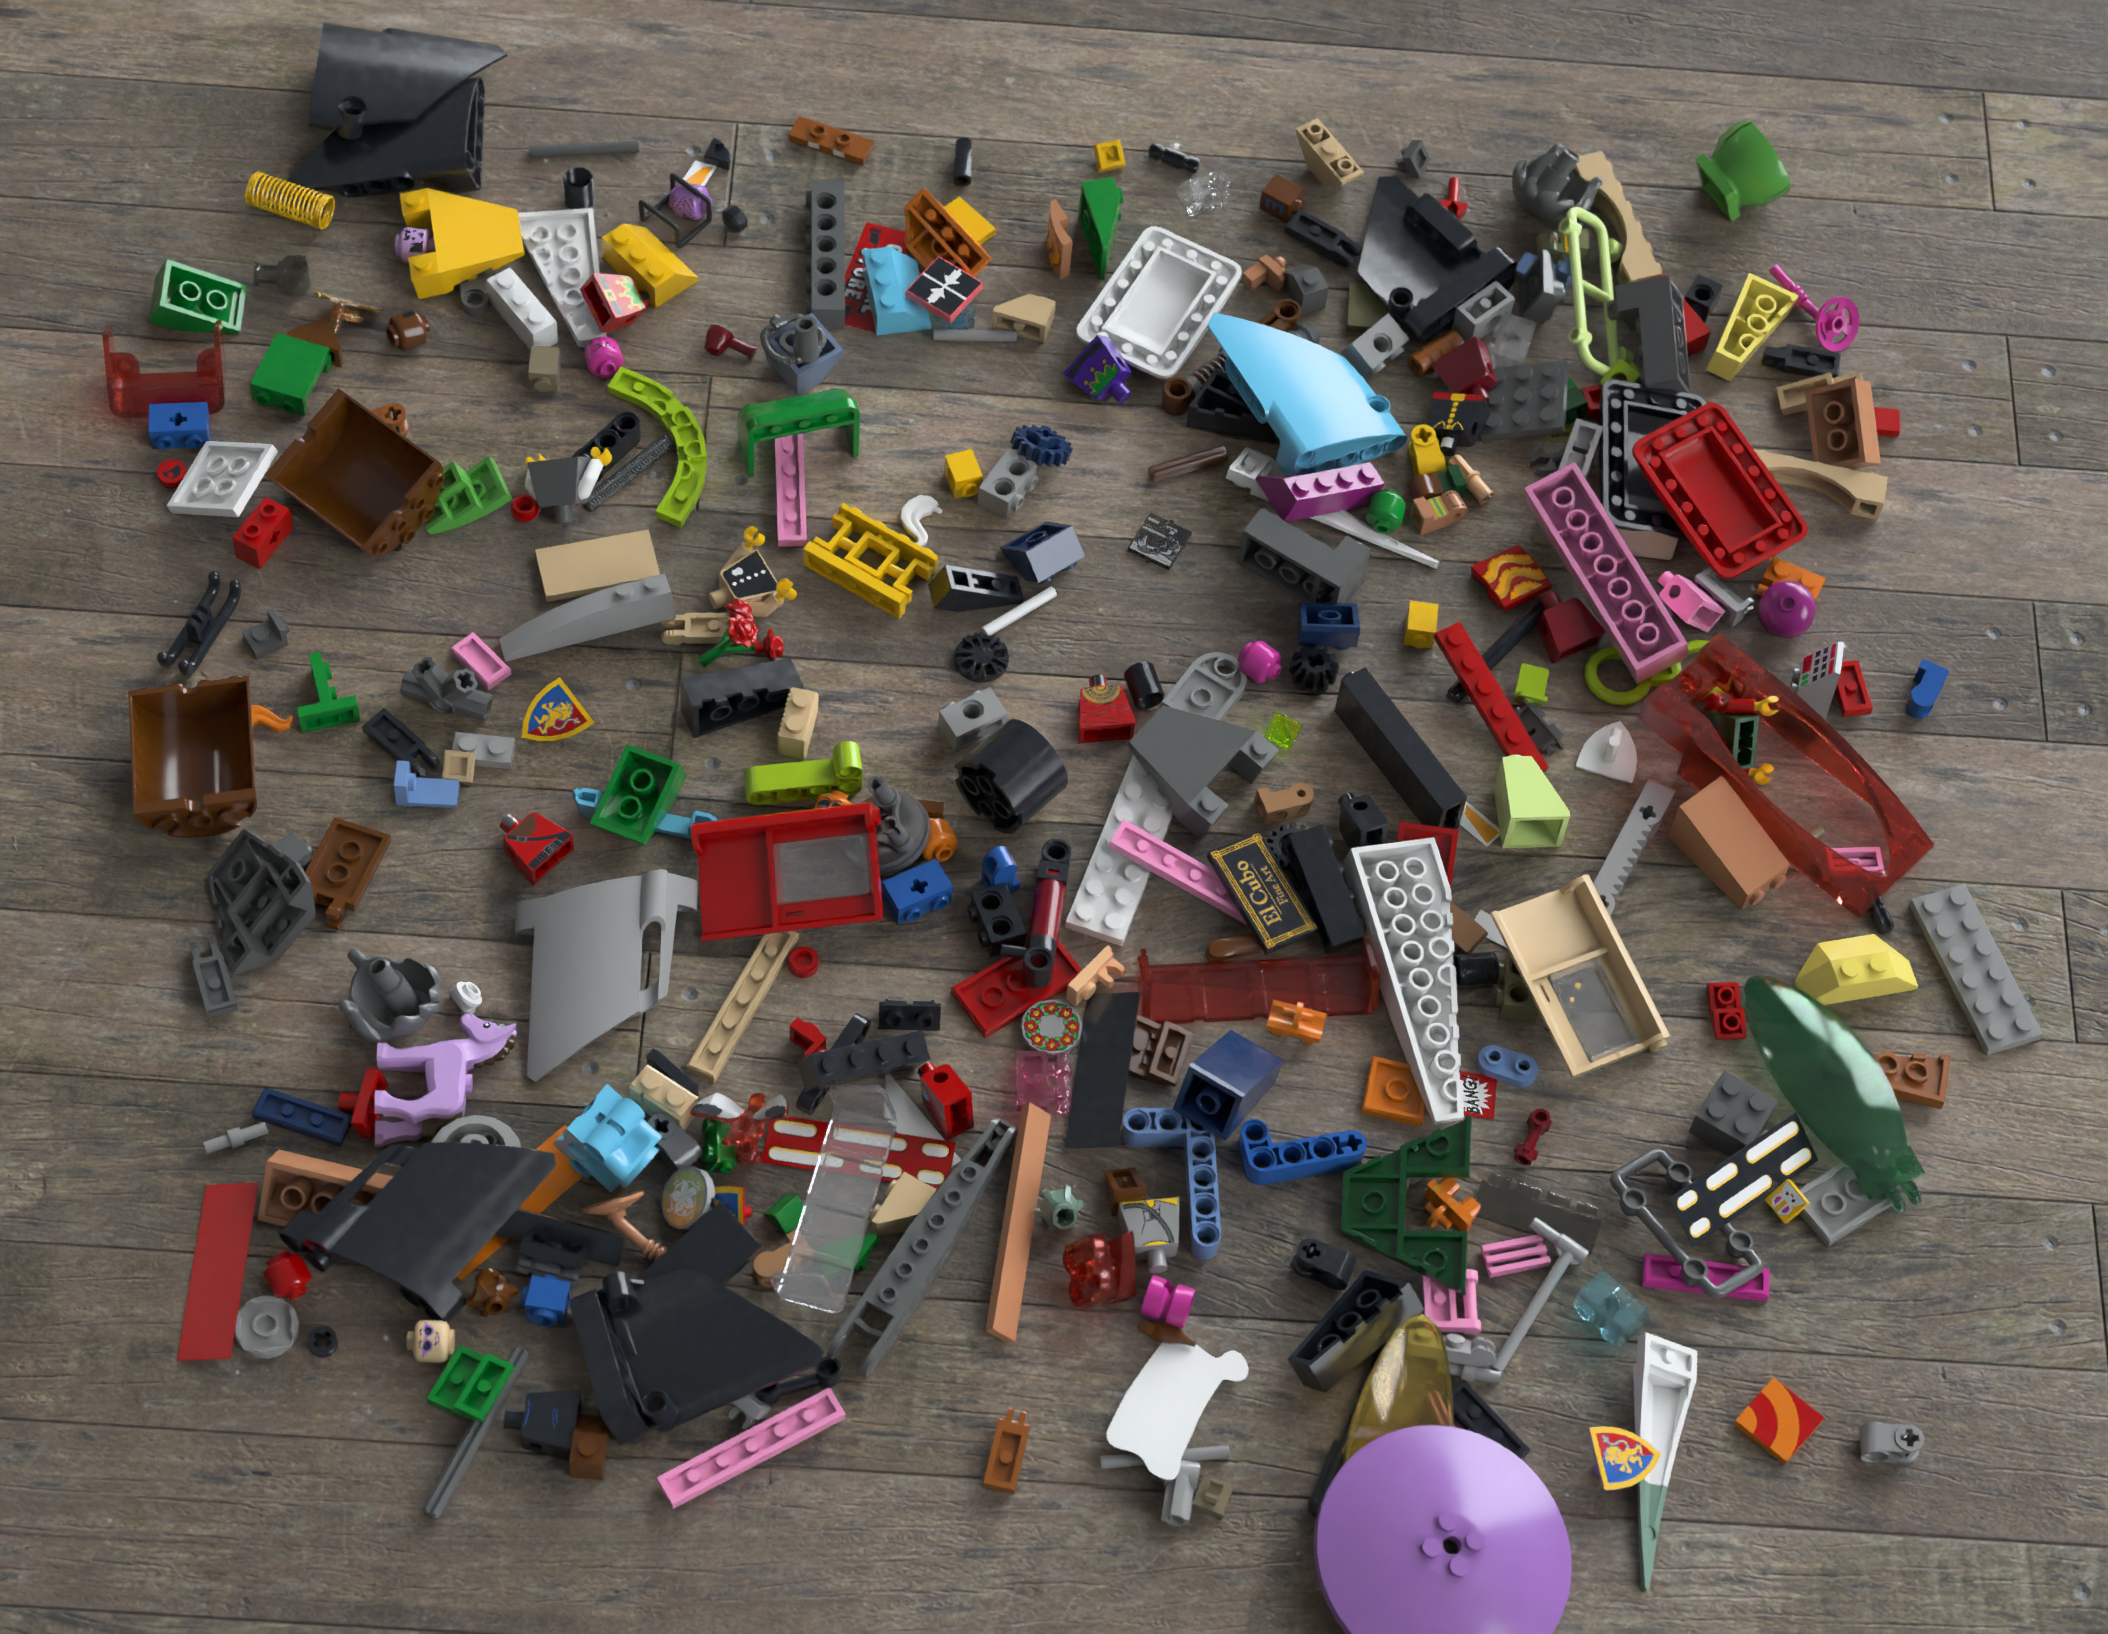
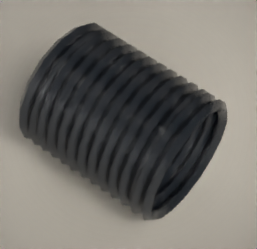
[563,167,595,209]
[1124,662,1165,709]
[1454,951,1499,987]

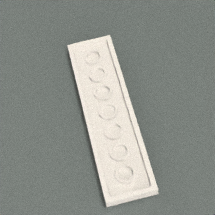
[1065,754,1174,946]

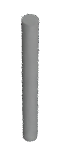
[1099,1445,1230,1469]

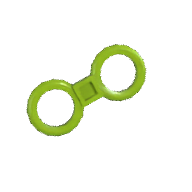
[1585,639,1737,705]

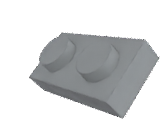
[452,732,515,769]

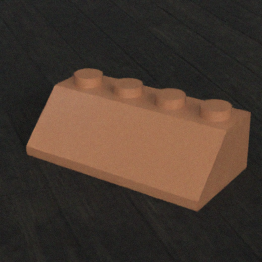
[257,1149,393,1227]

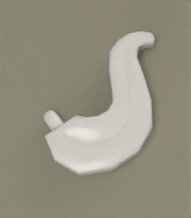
[900,495,942,547]

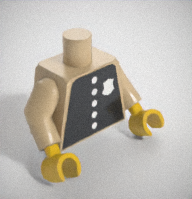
[709,526,797,618]

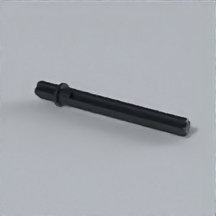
[1446,598,1546,704]

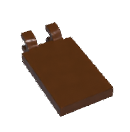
[305,817,391,931]

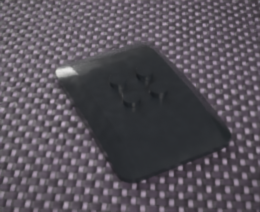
[1599,379,1706,541]

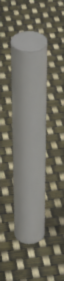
[933,329,1017,342]

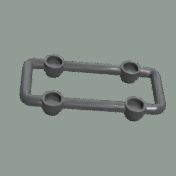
[1610,1149,1763,1298]

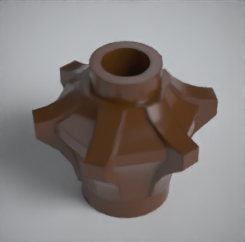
[467,1268,518,1317]

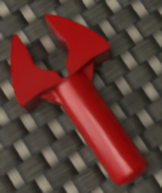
[1438,177,1468,220]

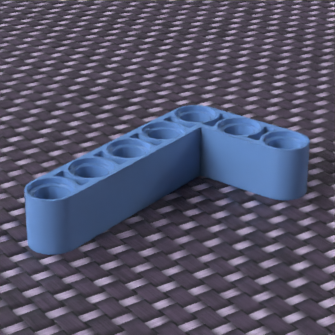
[1121,1108,1221,1260]

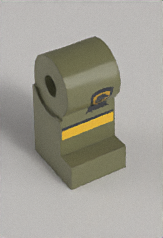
[1536,229,1589,266]

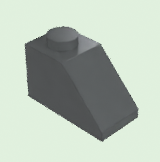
[1282,264,1329,315]

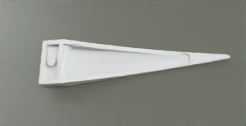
[1226,447,1439,569]

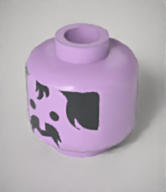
[395,228,436,264]

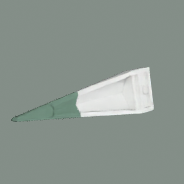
[1633,1333,1697,1593]

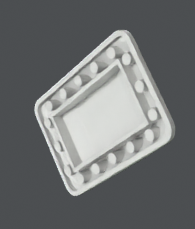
[1076,226,1242,379]

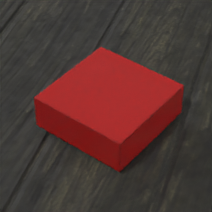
[1874,407,1900,437]

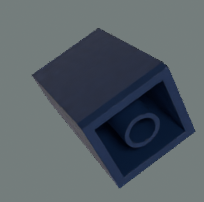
[1172,1030,1284,1141]

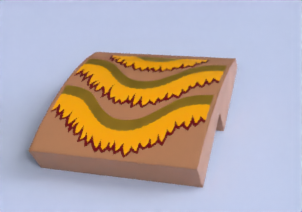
[1047,199,1072,280]

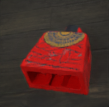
[1078,674,1136,744]

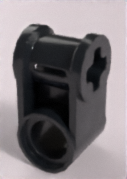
[1292,1238,1357,1290]

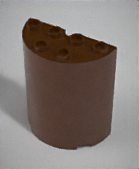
[264,388,445,556]
[128,676,257,838]

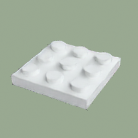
[167,441,278,517]

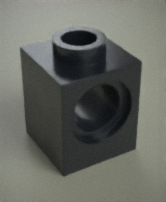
[1684,274,1723,324]

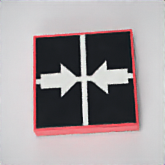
[905,256,983,323]

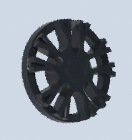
[954,632,1009,683]

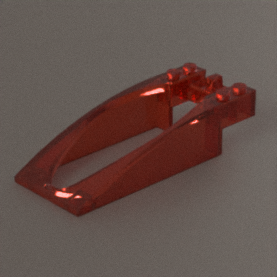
[1638,633,1934,918]

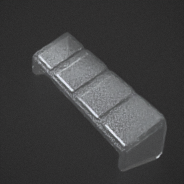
[771,1085,897,1313]

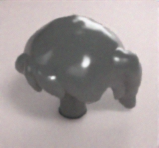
[1511,143,1603,223]
[338,949,443,1045]

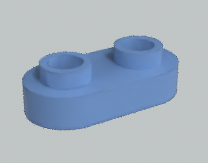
[1477,1045,1538,1087]

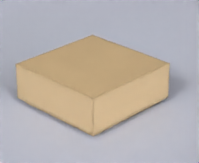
[442,750,476,783]

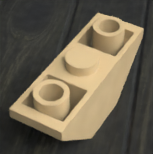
[1295,118,1364,186]

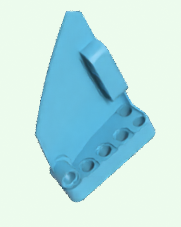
[1207,312,1407,476]

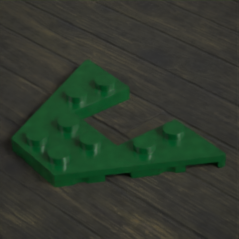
[1341,1115,1472,1295]

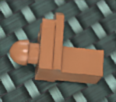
[1242,254,1286,291]

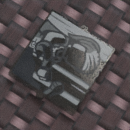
[1127,513,1192,570]

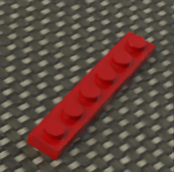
[1433,621,1549,773]

